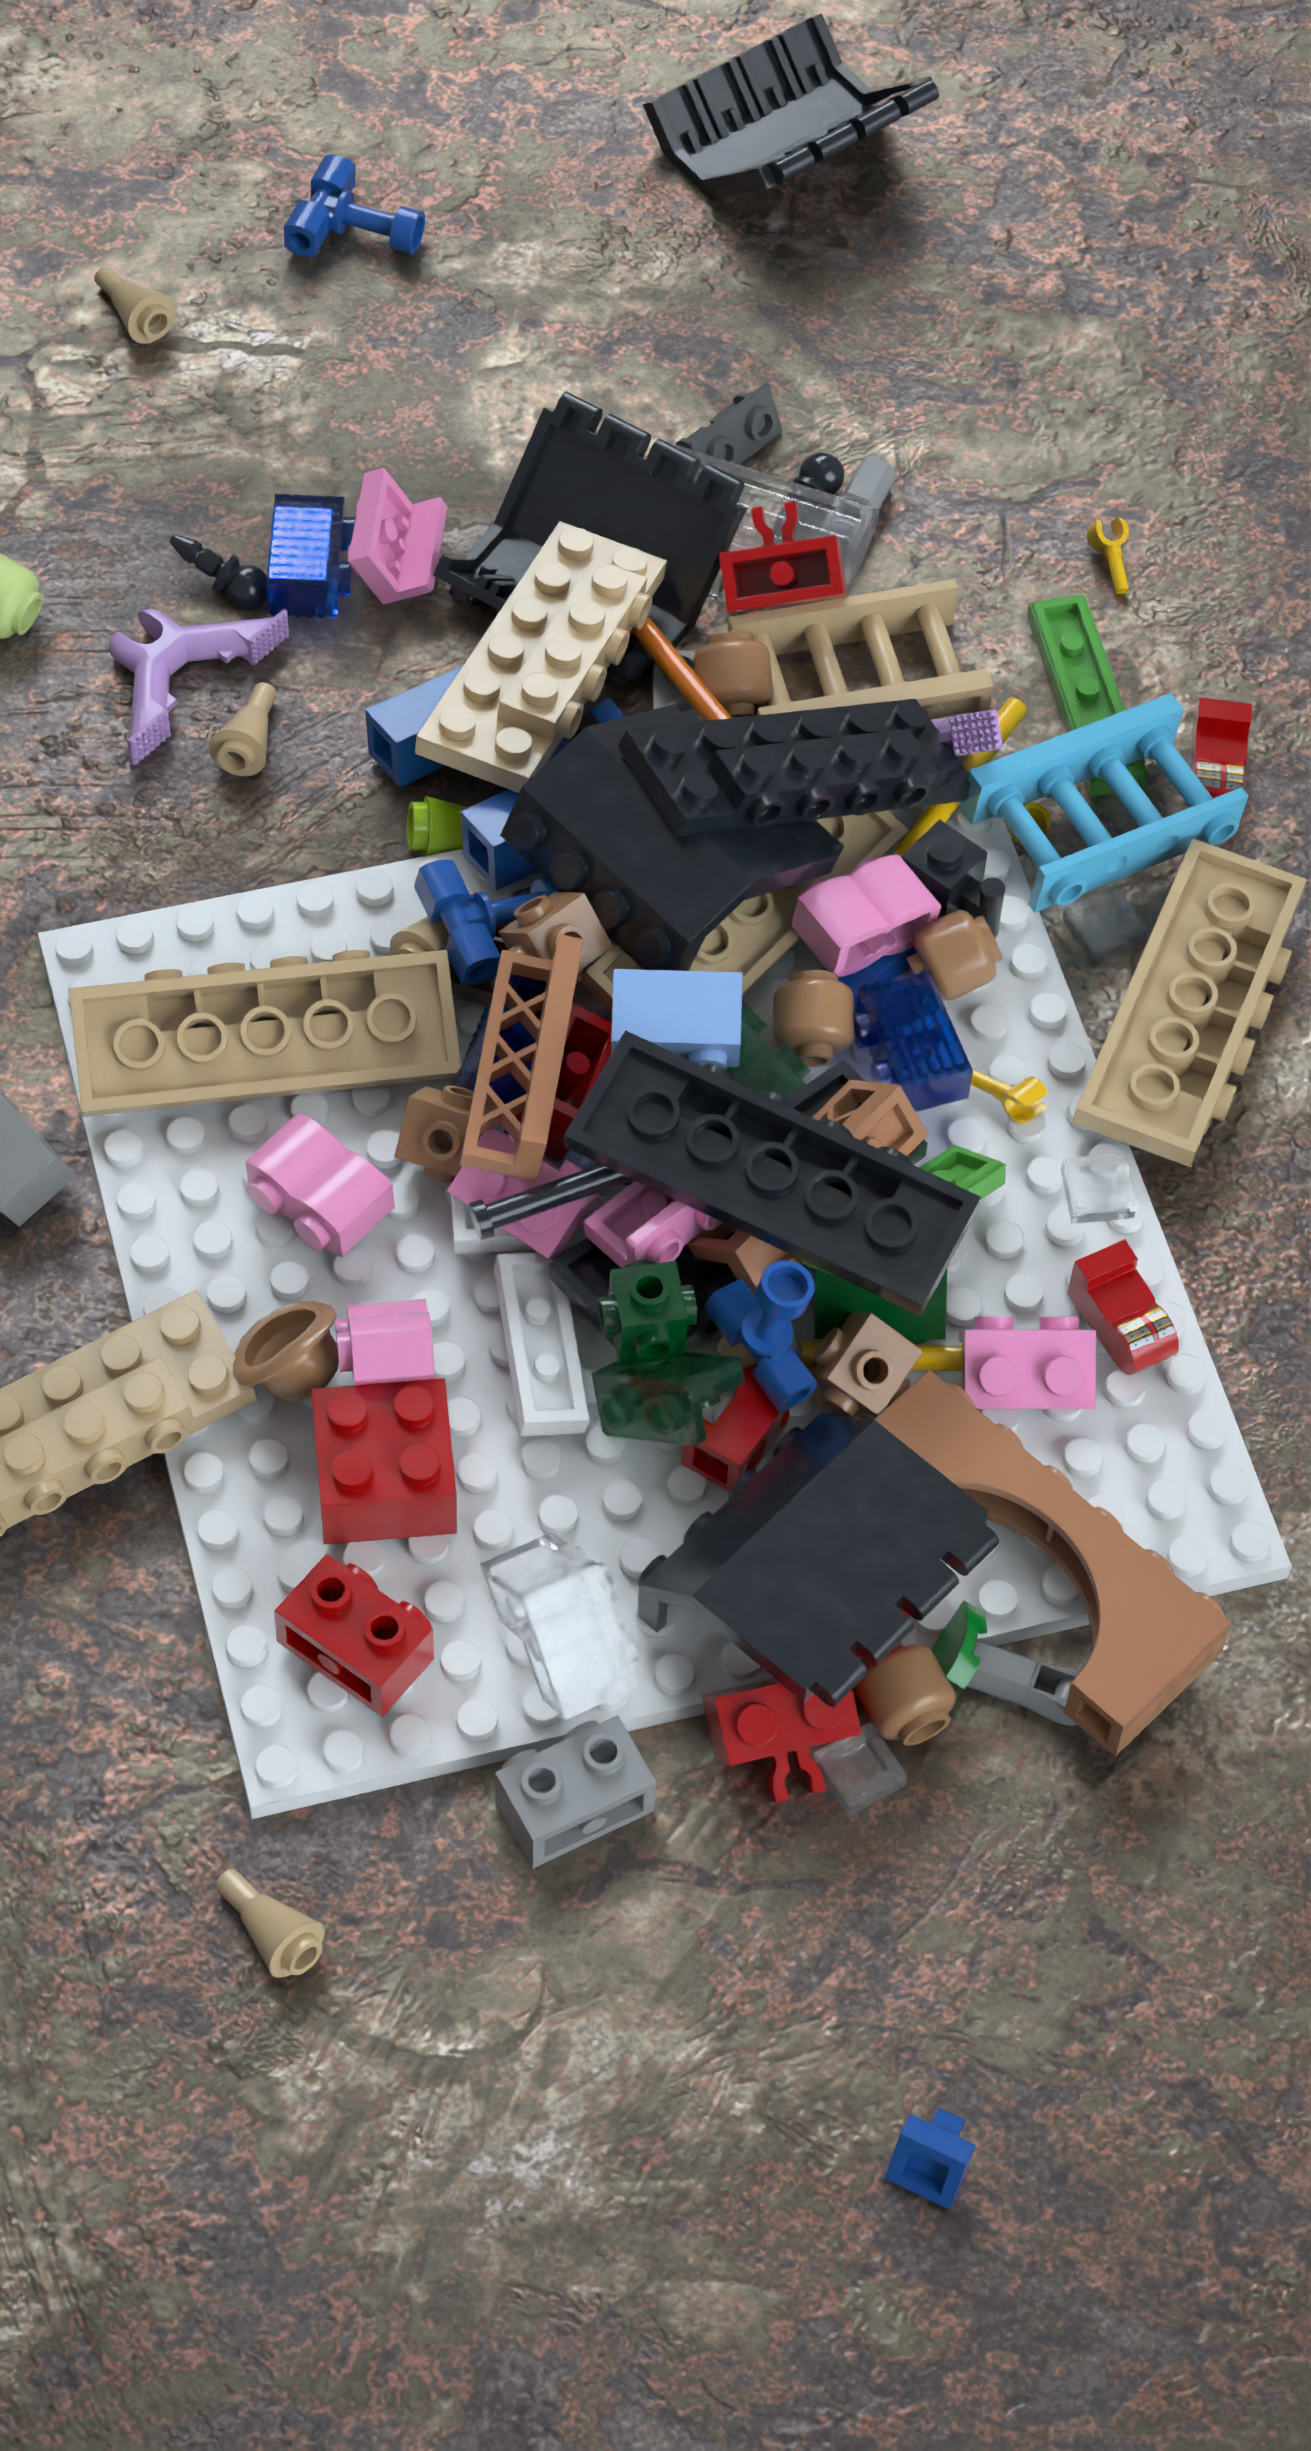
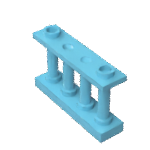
[959,693,1248,913]

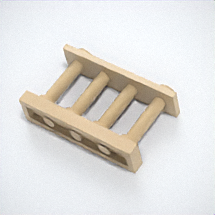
[728,579,994,719]

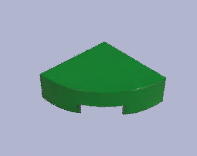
[931,1600,987,1689]

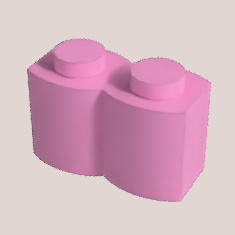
[791,855,941,977]
[245,1113,395,1257]
[335,1299,435,1385]

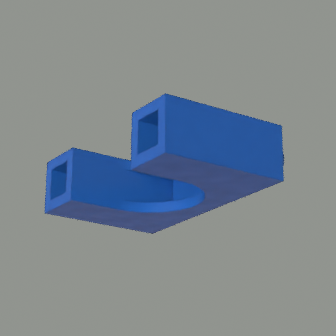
[365,665,572,891]

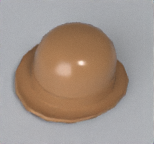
[233,1301,339,1402]

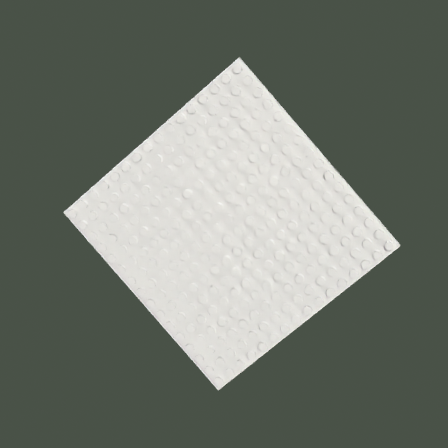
[38,754,1292,1819]

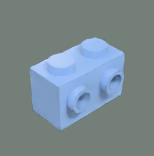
[611,969,742,1070]

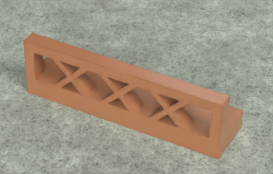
[459,934,584,1181]
[687,1079,928,1297]

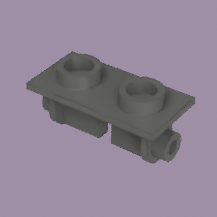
[674,383,783,477]

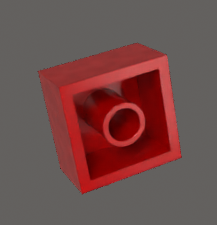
[311,1378,457,1545]

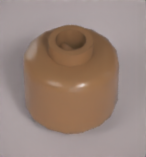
[693,631,773,718]
[906,910,1003,1001]
[773,970,855,1067]
[855,1642,956,1746]

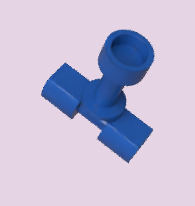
[284,155,425,257]
[414,859,560,985]
[704,1260,818,1414]

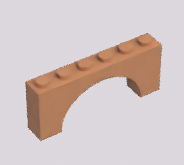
[874,1369,1231,1757]

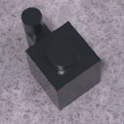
[901,819,1005,938]

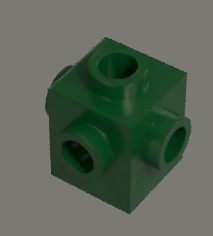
[598,1260,697,1366]

